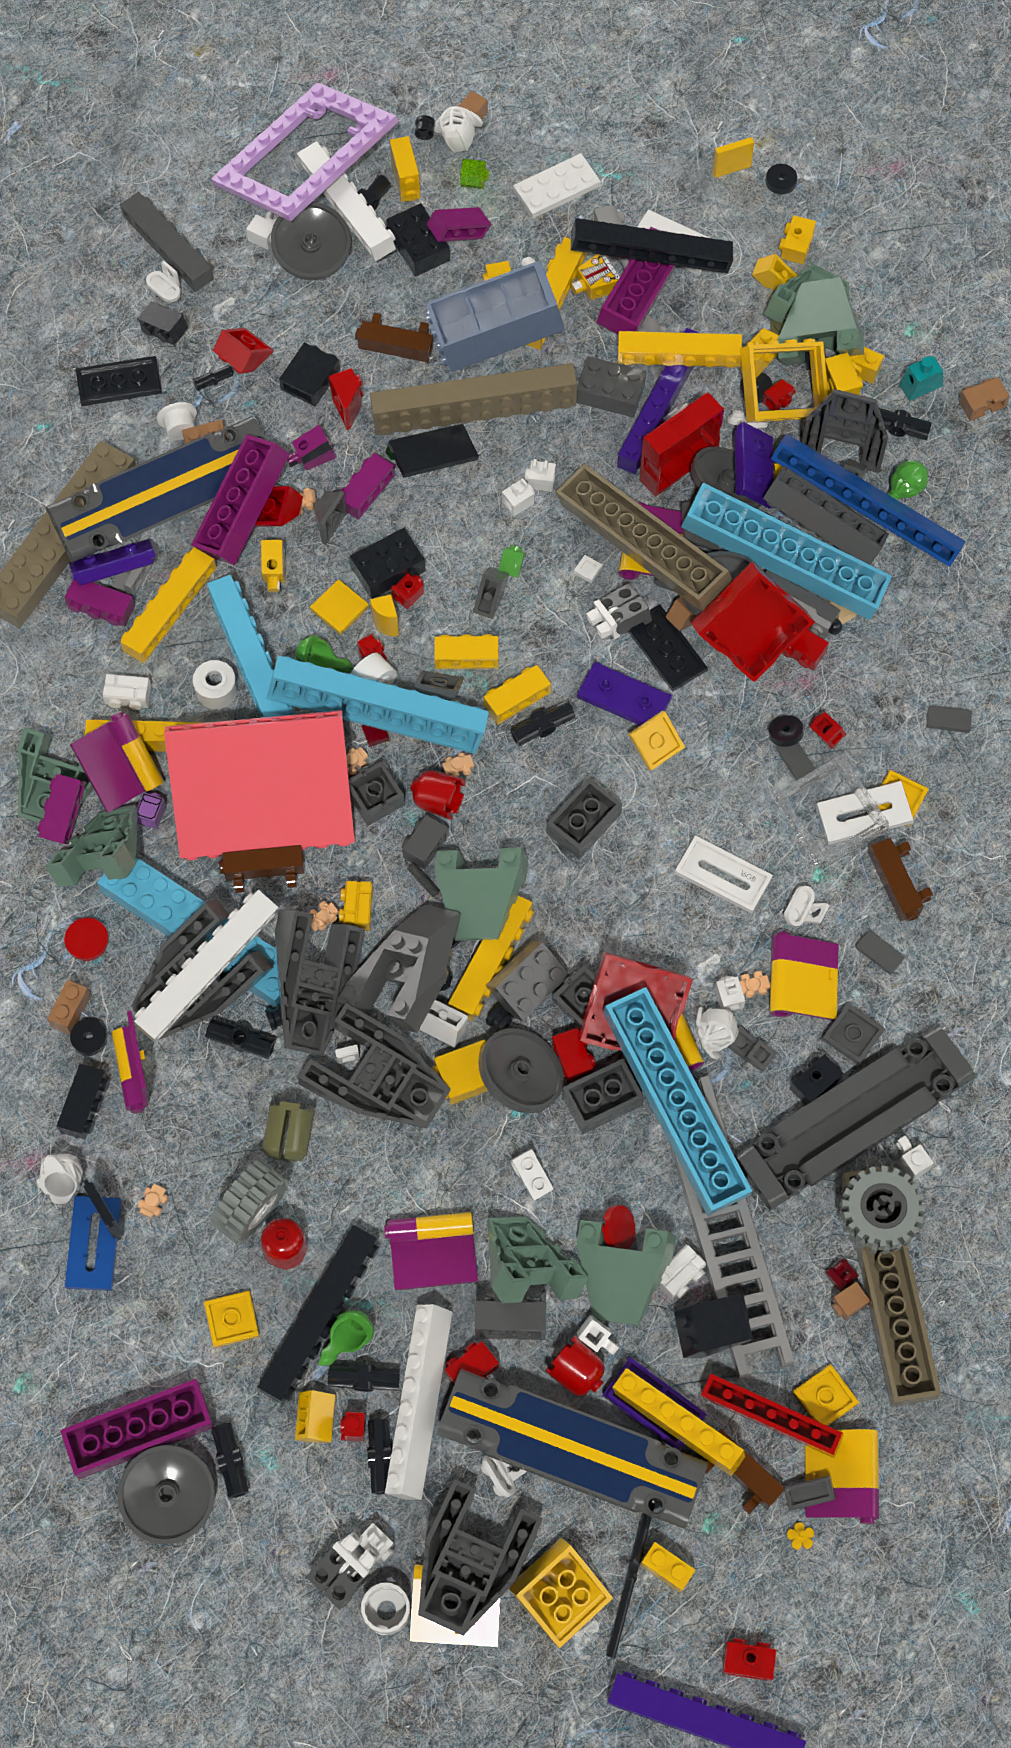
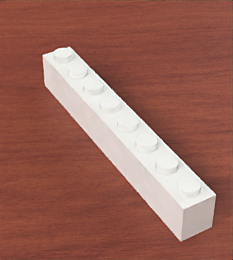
[297,141,396,261]
[134,890,279,1043]
[385,1304,452,1500]

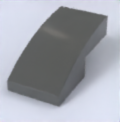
[728,1026,777,1071]

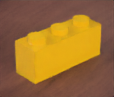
[434,634,498,669]
[483,665,551,725]

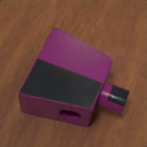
[287,425,336,470]

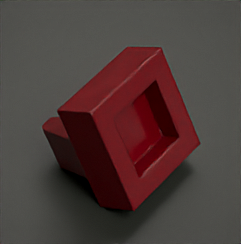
[825,1258,859,1292]

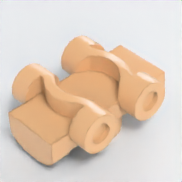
[299,488,316,515]
[346,747,368,776]
[442,753,474,778]
[308,901,339,932]
[739,971,770,998]
[137,1184,168,1219]

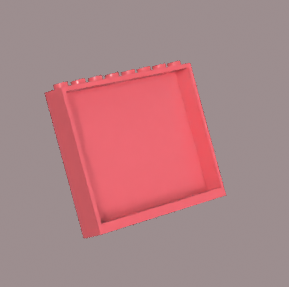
[164,711,355,860]

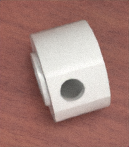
[351,653,397,685]
[193,660,238,709]
[361,1583,411,1635]

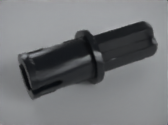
[192,366,233,391]

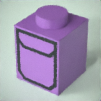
[137,792,166,829]

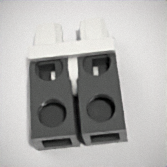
[586,582,652,639]
[306,1532,379,1610]

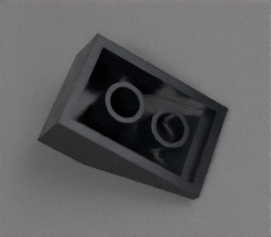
[674,1293,753,1358]

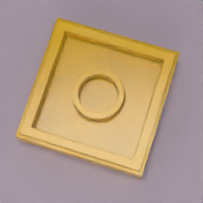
[712,137,754,178]
[310,579,369,635]
[628,711,685,771]
[871,770,929,826]
[204,1291,260,1348]
[793,1364,859,1426]

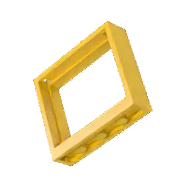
[740,338,828,423]

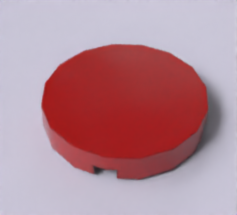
[64,917,109,961]
[602,1205,635,1250]

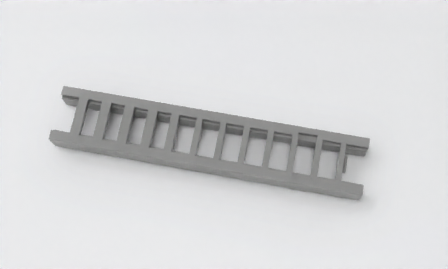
[668,1076,794,1380]

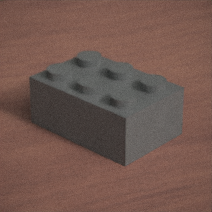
[576,356,646,418]
[546,778,622,860]
[486,940,569,1021]
[562,1059,644,1135]
[475,1297,546,1340]

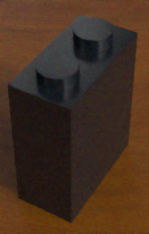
[279,342,340,407]

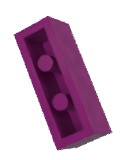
[426,207,491,242]
[340,453,395,520]
[64,579,135,627]
[38,774,86,845]

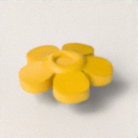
[787,1522,814,1550]

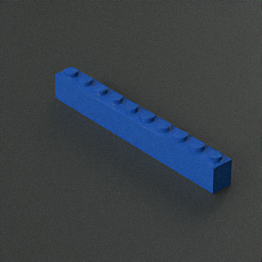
[771,434,966,567]

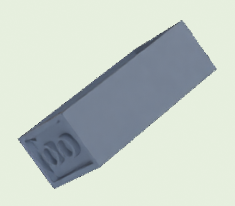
[425,260,565,372]

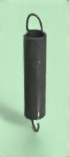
[404,860,443,901]

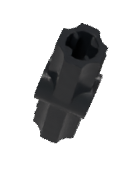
[357,174,391,211]
[879,408,932,440]
[510,701,575,746]
[205,1019,276,1059]
[328,1364,400,1392]
[367,1419,392,1495]
[211,1422,249,1499]

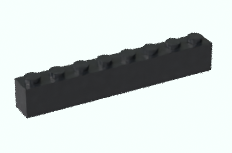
[571,218,733,273]
[257,1225,379,1405]

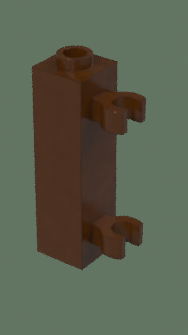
[355,313,434,363]
[868,838,933,922]
[219,845,305,893]
[705,1429,785,1515]

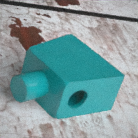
[899,356,943,401]

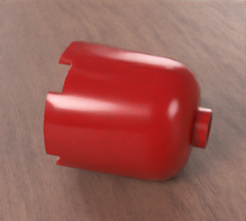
[410,770,466,820]
[260,1218,308,1270]
[545,1335,605,1396]

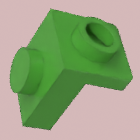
[498,545,527,578]

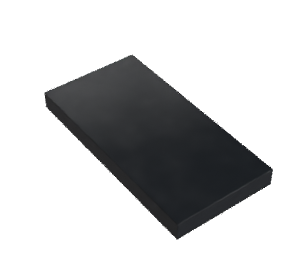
[75,356,162,406]
[388,423,479,478]
[628,605,708,692]

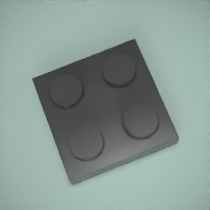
[822,1003,885,1065]

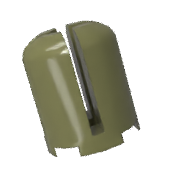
[262,1101,315,1162]

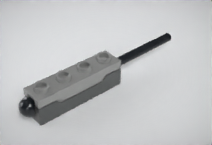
[699,548,843,638]

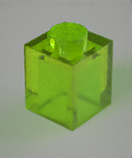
[460,158,490,189]

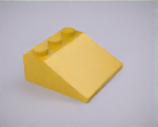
[509,1538,613,1649]

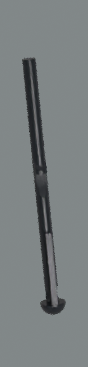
[606,1499,656,1659]

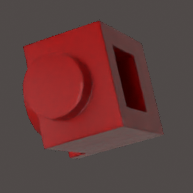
[763,379,796,411]
[391,573,424,610]
[357,634,387,660]
[809,711,847,749]
[340,1412,366,1442]

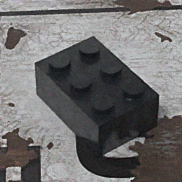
[386,203,450,277]
[349,528,426,599]

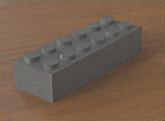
[763,465,889,565]

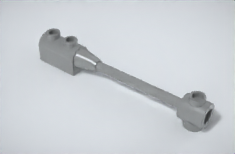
[594,205,667,332]

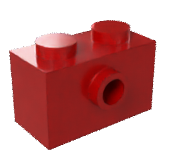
[722,1638,777,1682]

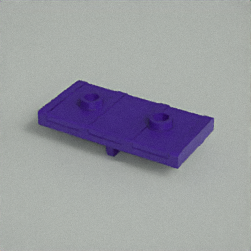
[735,422,774,509]
[69,539,156,586]
[577,662,673,726]
[602,1357,707,1451]

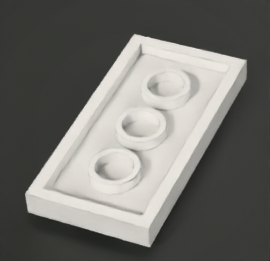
[513,153,601,219]

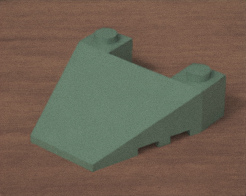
[764,264,849,352]
[778,277,864,365]
[18,727,94,823]
[45,805,138,887]
[434,848,528,941]
[487,1217,588,1303]
[576,1220,676,1326]

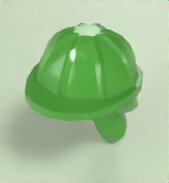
[887,460,928,500]
[295,635,354,673]
[318,1310,374,1366]

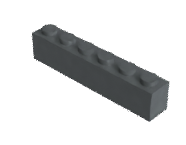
[120,192,214,292]

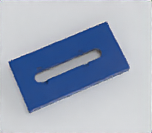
[65,1196,122,1291]

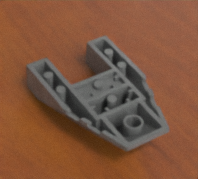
[802,389,888,473]
[131,900,274,1040]
[337,905,461,1033]
[275,909,365,1056]
[298,1003,451,1129]
[418,1479,543,1636]

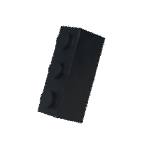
[56,1063,110,1140]

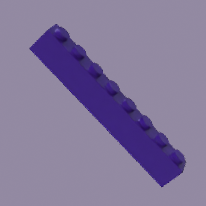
[617,328,699,475]
[607,1671,806,1748]

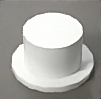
[156,402,197,440]

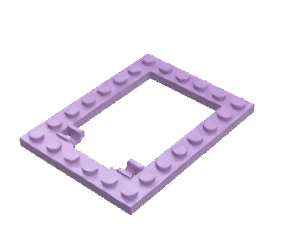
[211,83,399,221]

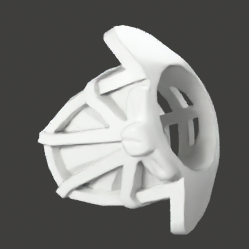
[434,106,483,153]
[696,1007,739,1059]
[36,1154,83,1204]

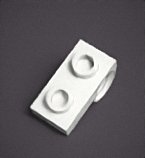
[510,1149,553,1200]

